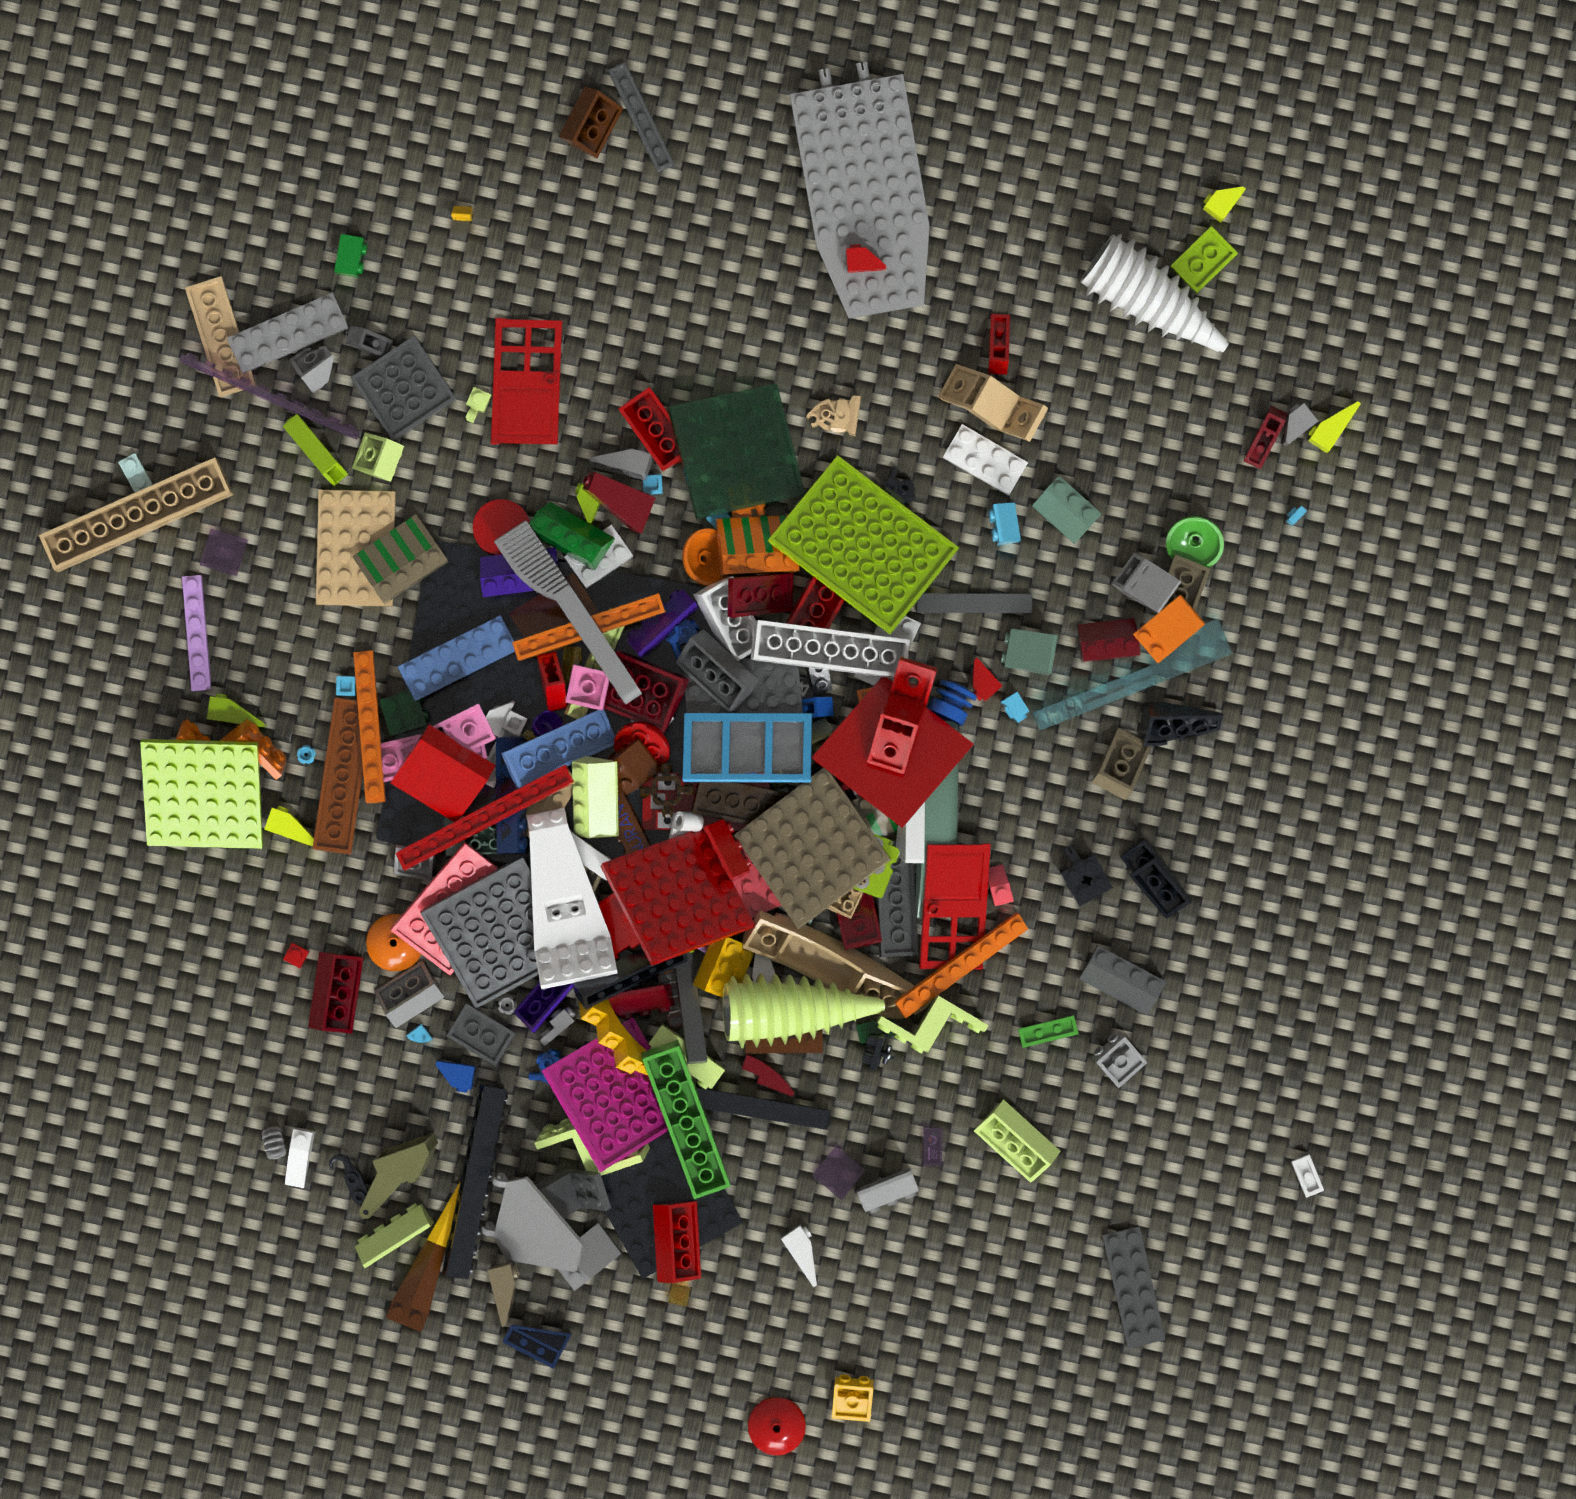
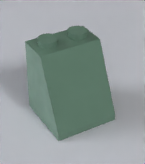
[1001,629,1058,675]

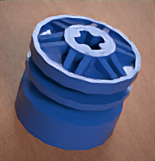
[927,679,977,726]

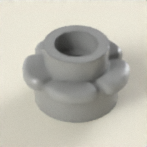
[498,996,517,1015]

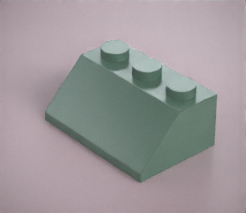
[1032,476,1101,544]

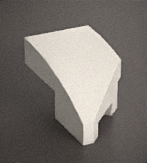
[486,701,515,736]

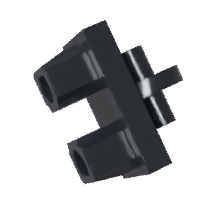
[862,1033,896,1071]

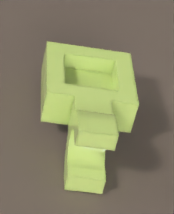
[465,387,492,423]

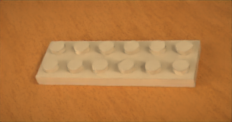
[185,276,257,398]

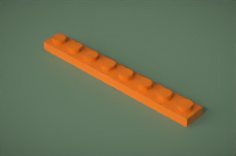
[512,593,665,661]
[353,650,386,804]
[894,913,1028,1018]

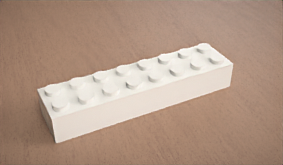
[750,620,910,678]

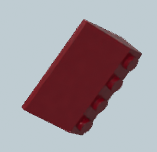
[604,650,690,733]

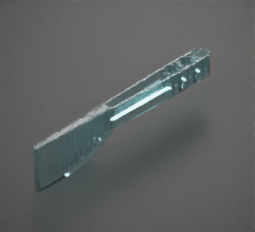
[1032,619,1232,731]

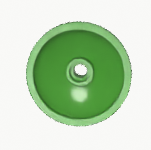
[1166,516,1224,568]

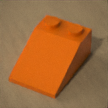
[1133,594,1206,663]

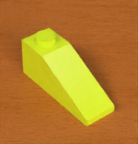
[1308,402,1361,453]
[264,805,314,846]

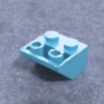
[988,503,1021,546]

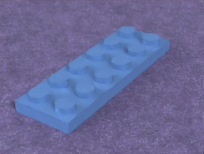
[397,615,515,702]
[501,709,615,789]

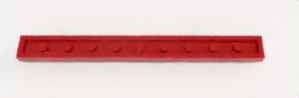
[395,765,575,871]

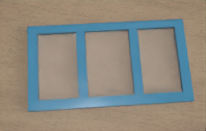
[682,713,812,783]

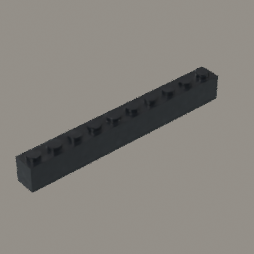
[442,1084,508,1280]

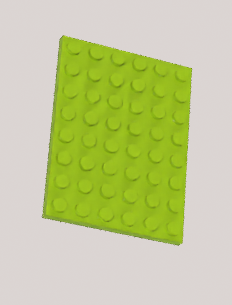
[768,455,959,635]

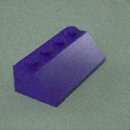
[480,547,559,597]
[626,589,698,659]
[513,981,574,1033]

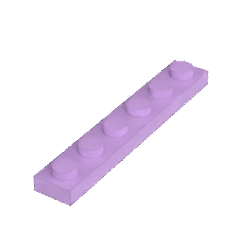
[182,575,212,691]

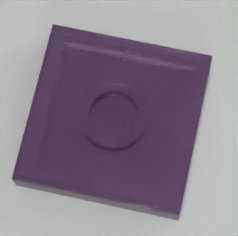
[200,529,248,577]
[812,1146,866,1200]

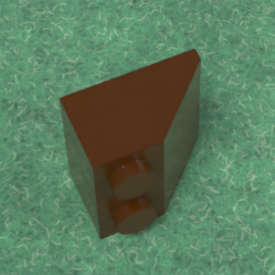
[607,738,660,795]

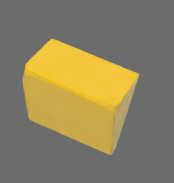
[451,206,473,221]

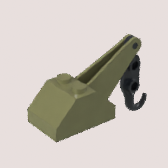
[329,1132,438,1219]

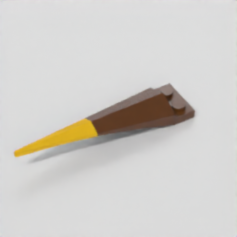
[386,1182,460,1332]

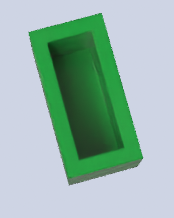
[334,234,368,278]

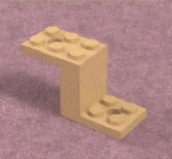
[938,364,1048,442]

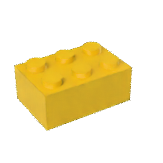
[693,937,754,998]

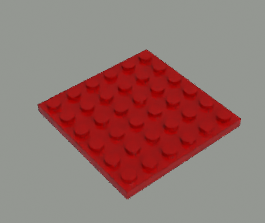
[600,827,755,966]

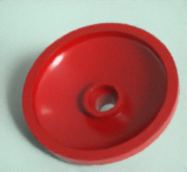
[748,1397,806,1455]

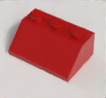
[703,819,752,881]

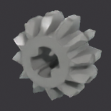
[262,1126,286,1160]

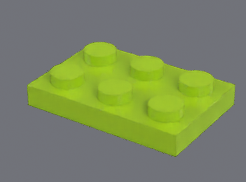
[1170,226,1238,294]

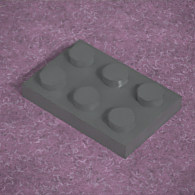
[447,1003,516,1066]

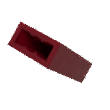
[582,471,656,533]

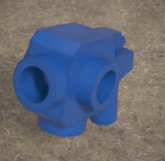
[666,619,700,659]
[529,1049,563,1085]

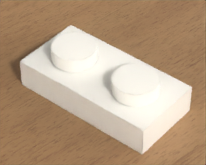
[1291,1154,1324,1198]

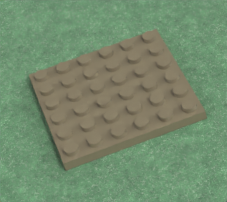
[734,768,892,929]

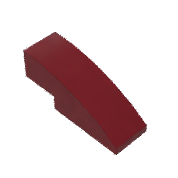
[742,1053,794,1097]

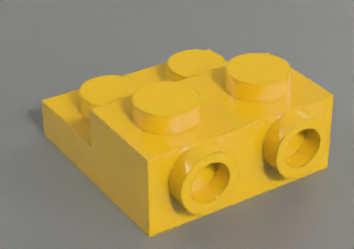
[832,1374,874,1422]

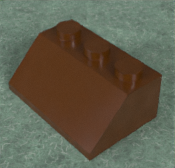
[558,87,623,159]

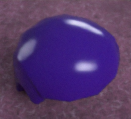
[532,710,563,737]

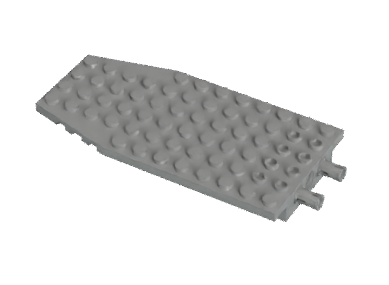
[790,62,930,319]

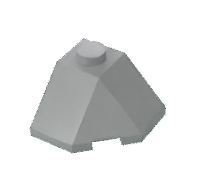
[289,346,334,393]

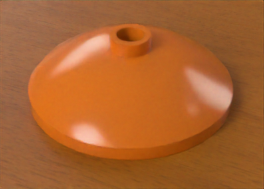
[682,528,729,586]
[366,914,421,971]

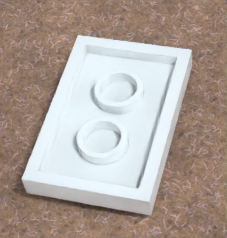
[564,525,633,589]

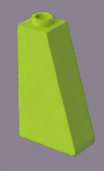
[283,414,348,486]

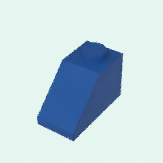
[802,697,834,718]
[436,1060,476,1093]

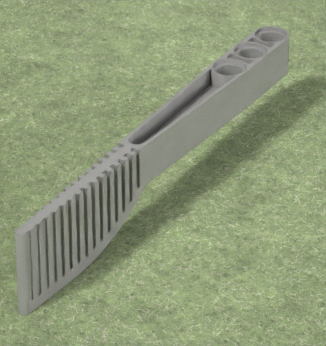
[494,520,642,704]

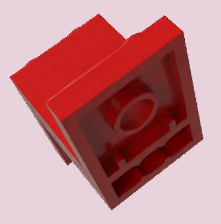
[867,657,938,774]

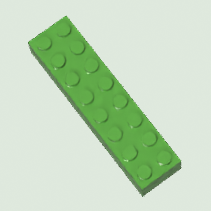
[642,1040,731,1199]

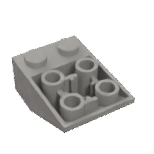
[1112,553,1181,613]

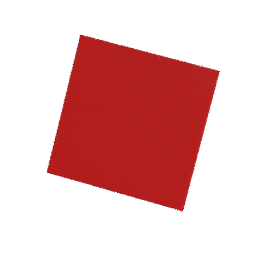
[811,677,974,828]

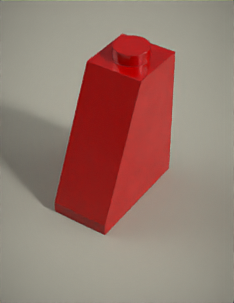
[537,651,567,711]

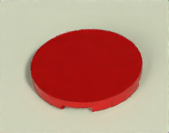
[473,499,530,555]
[614,722,670,766]

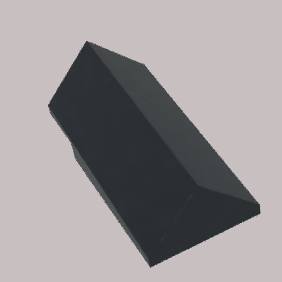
[1120,838,1192,919]

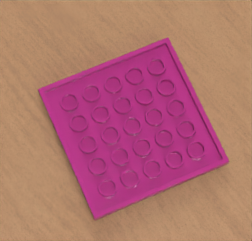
[542,1017,669,1172]

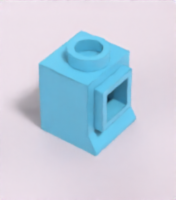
[1000,692,1029,723]

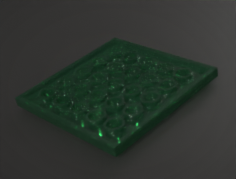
[668,383,805,520]

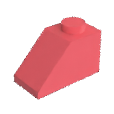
[988,864,1014,906]

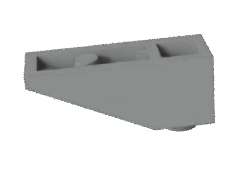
[590,448,652,480]

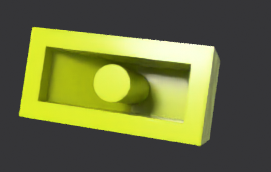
[1203,187,1246,222]

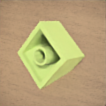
[352,432,404,482]

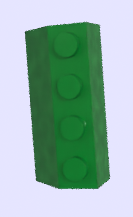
[529,502,615,570]

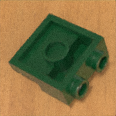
[380,690,430,737]

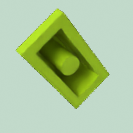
[575,482,600,525]

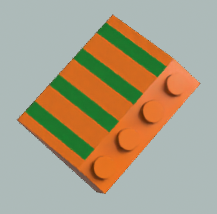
[716,515,799,576]

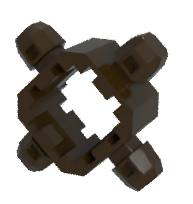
[639,763,694,818]

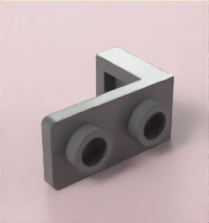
[809,667,832,693]

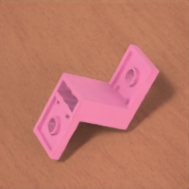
[396,704,496,762]

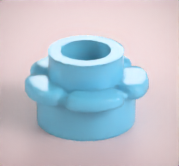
[297,745,316,764]

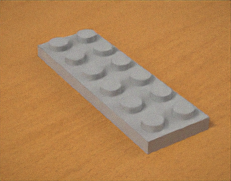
[227,293,348,374]

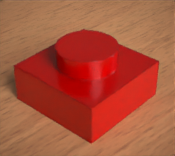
[283,943,310,969]

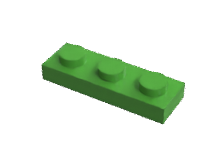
[1018,1015,1079,1048]

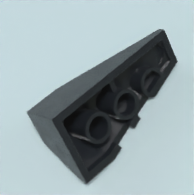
[1141,702,1224,746]

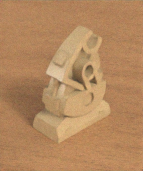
[806,396,861,436]

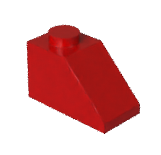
[846,244,886,273]
[972,658,1002,702]

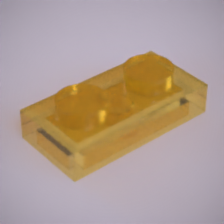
[562,647,582,686]

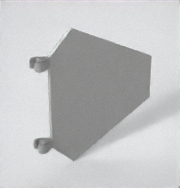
[481,1173,584,1272]

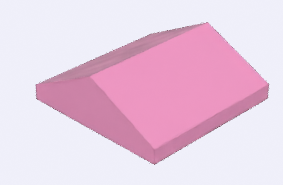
[566,665,609,711]

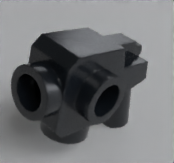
[882,467,916,505]

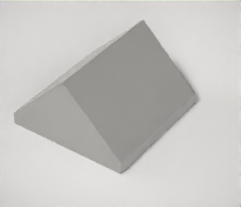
[394,845,437,881]

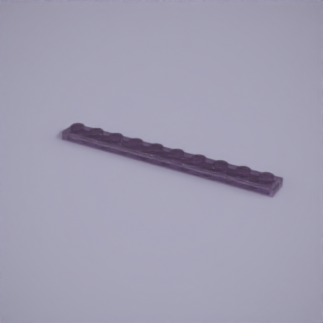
[179,353,360,441]

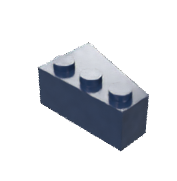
[502,1325,571,1369]

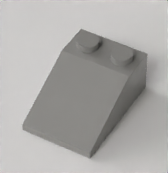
[558,1223,622,1291]

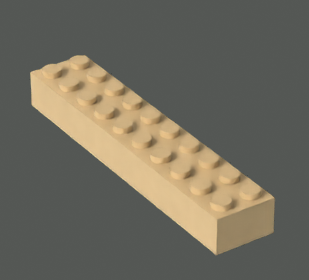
[39,458,234,572]

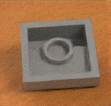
[540,1006,577,1046]
[1091,1032,1147,1088]

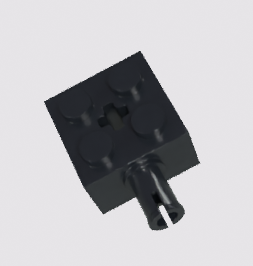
[1059,844,1113,907]

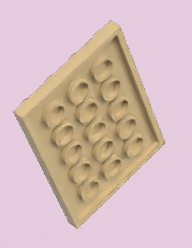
[316,490,396,607]

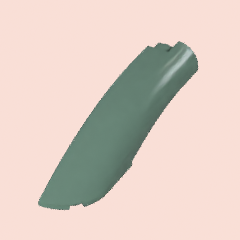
[916,721,959,918]

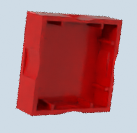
[390,724,496,822]

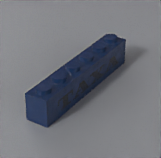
[496,737,528,854]

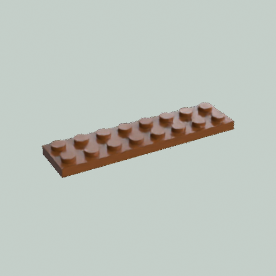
[313,698,363,855]

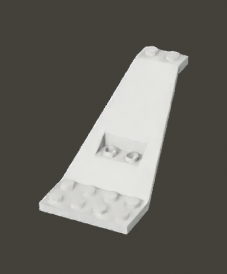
[527,808,618,989]

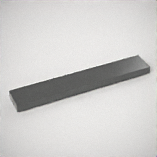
[608,62,675,173]
[917,593,1032,614]
[674,952,707,1064]

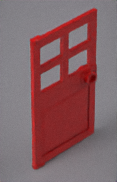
[490,317,562,445]
[919,843,991,970]

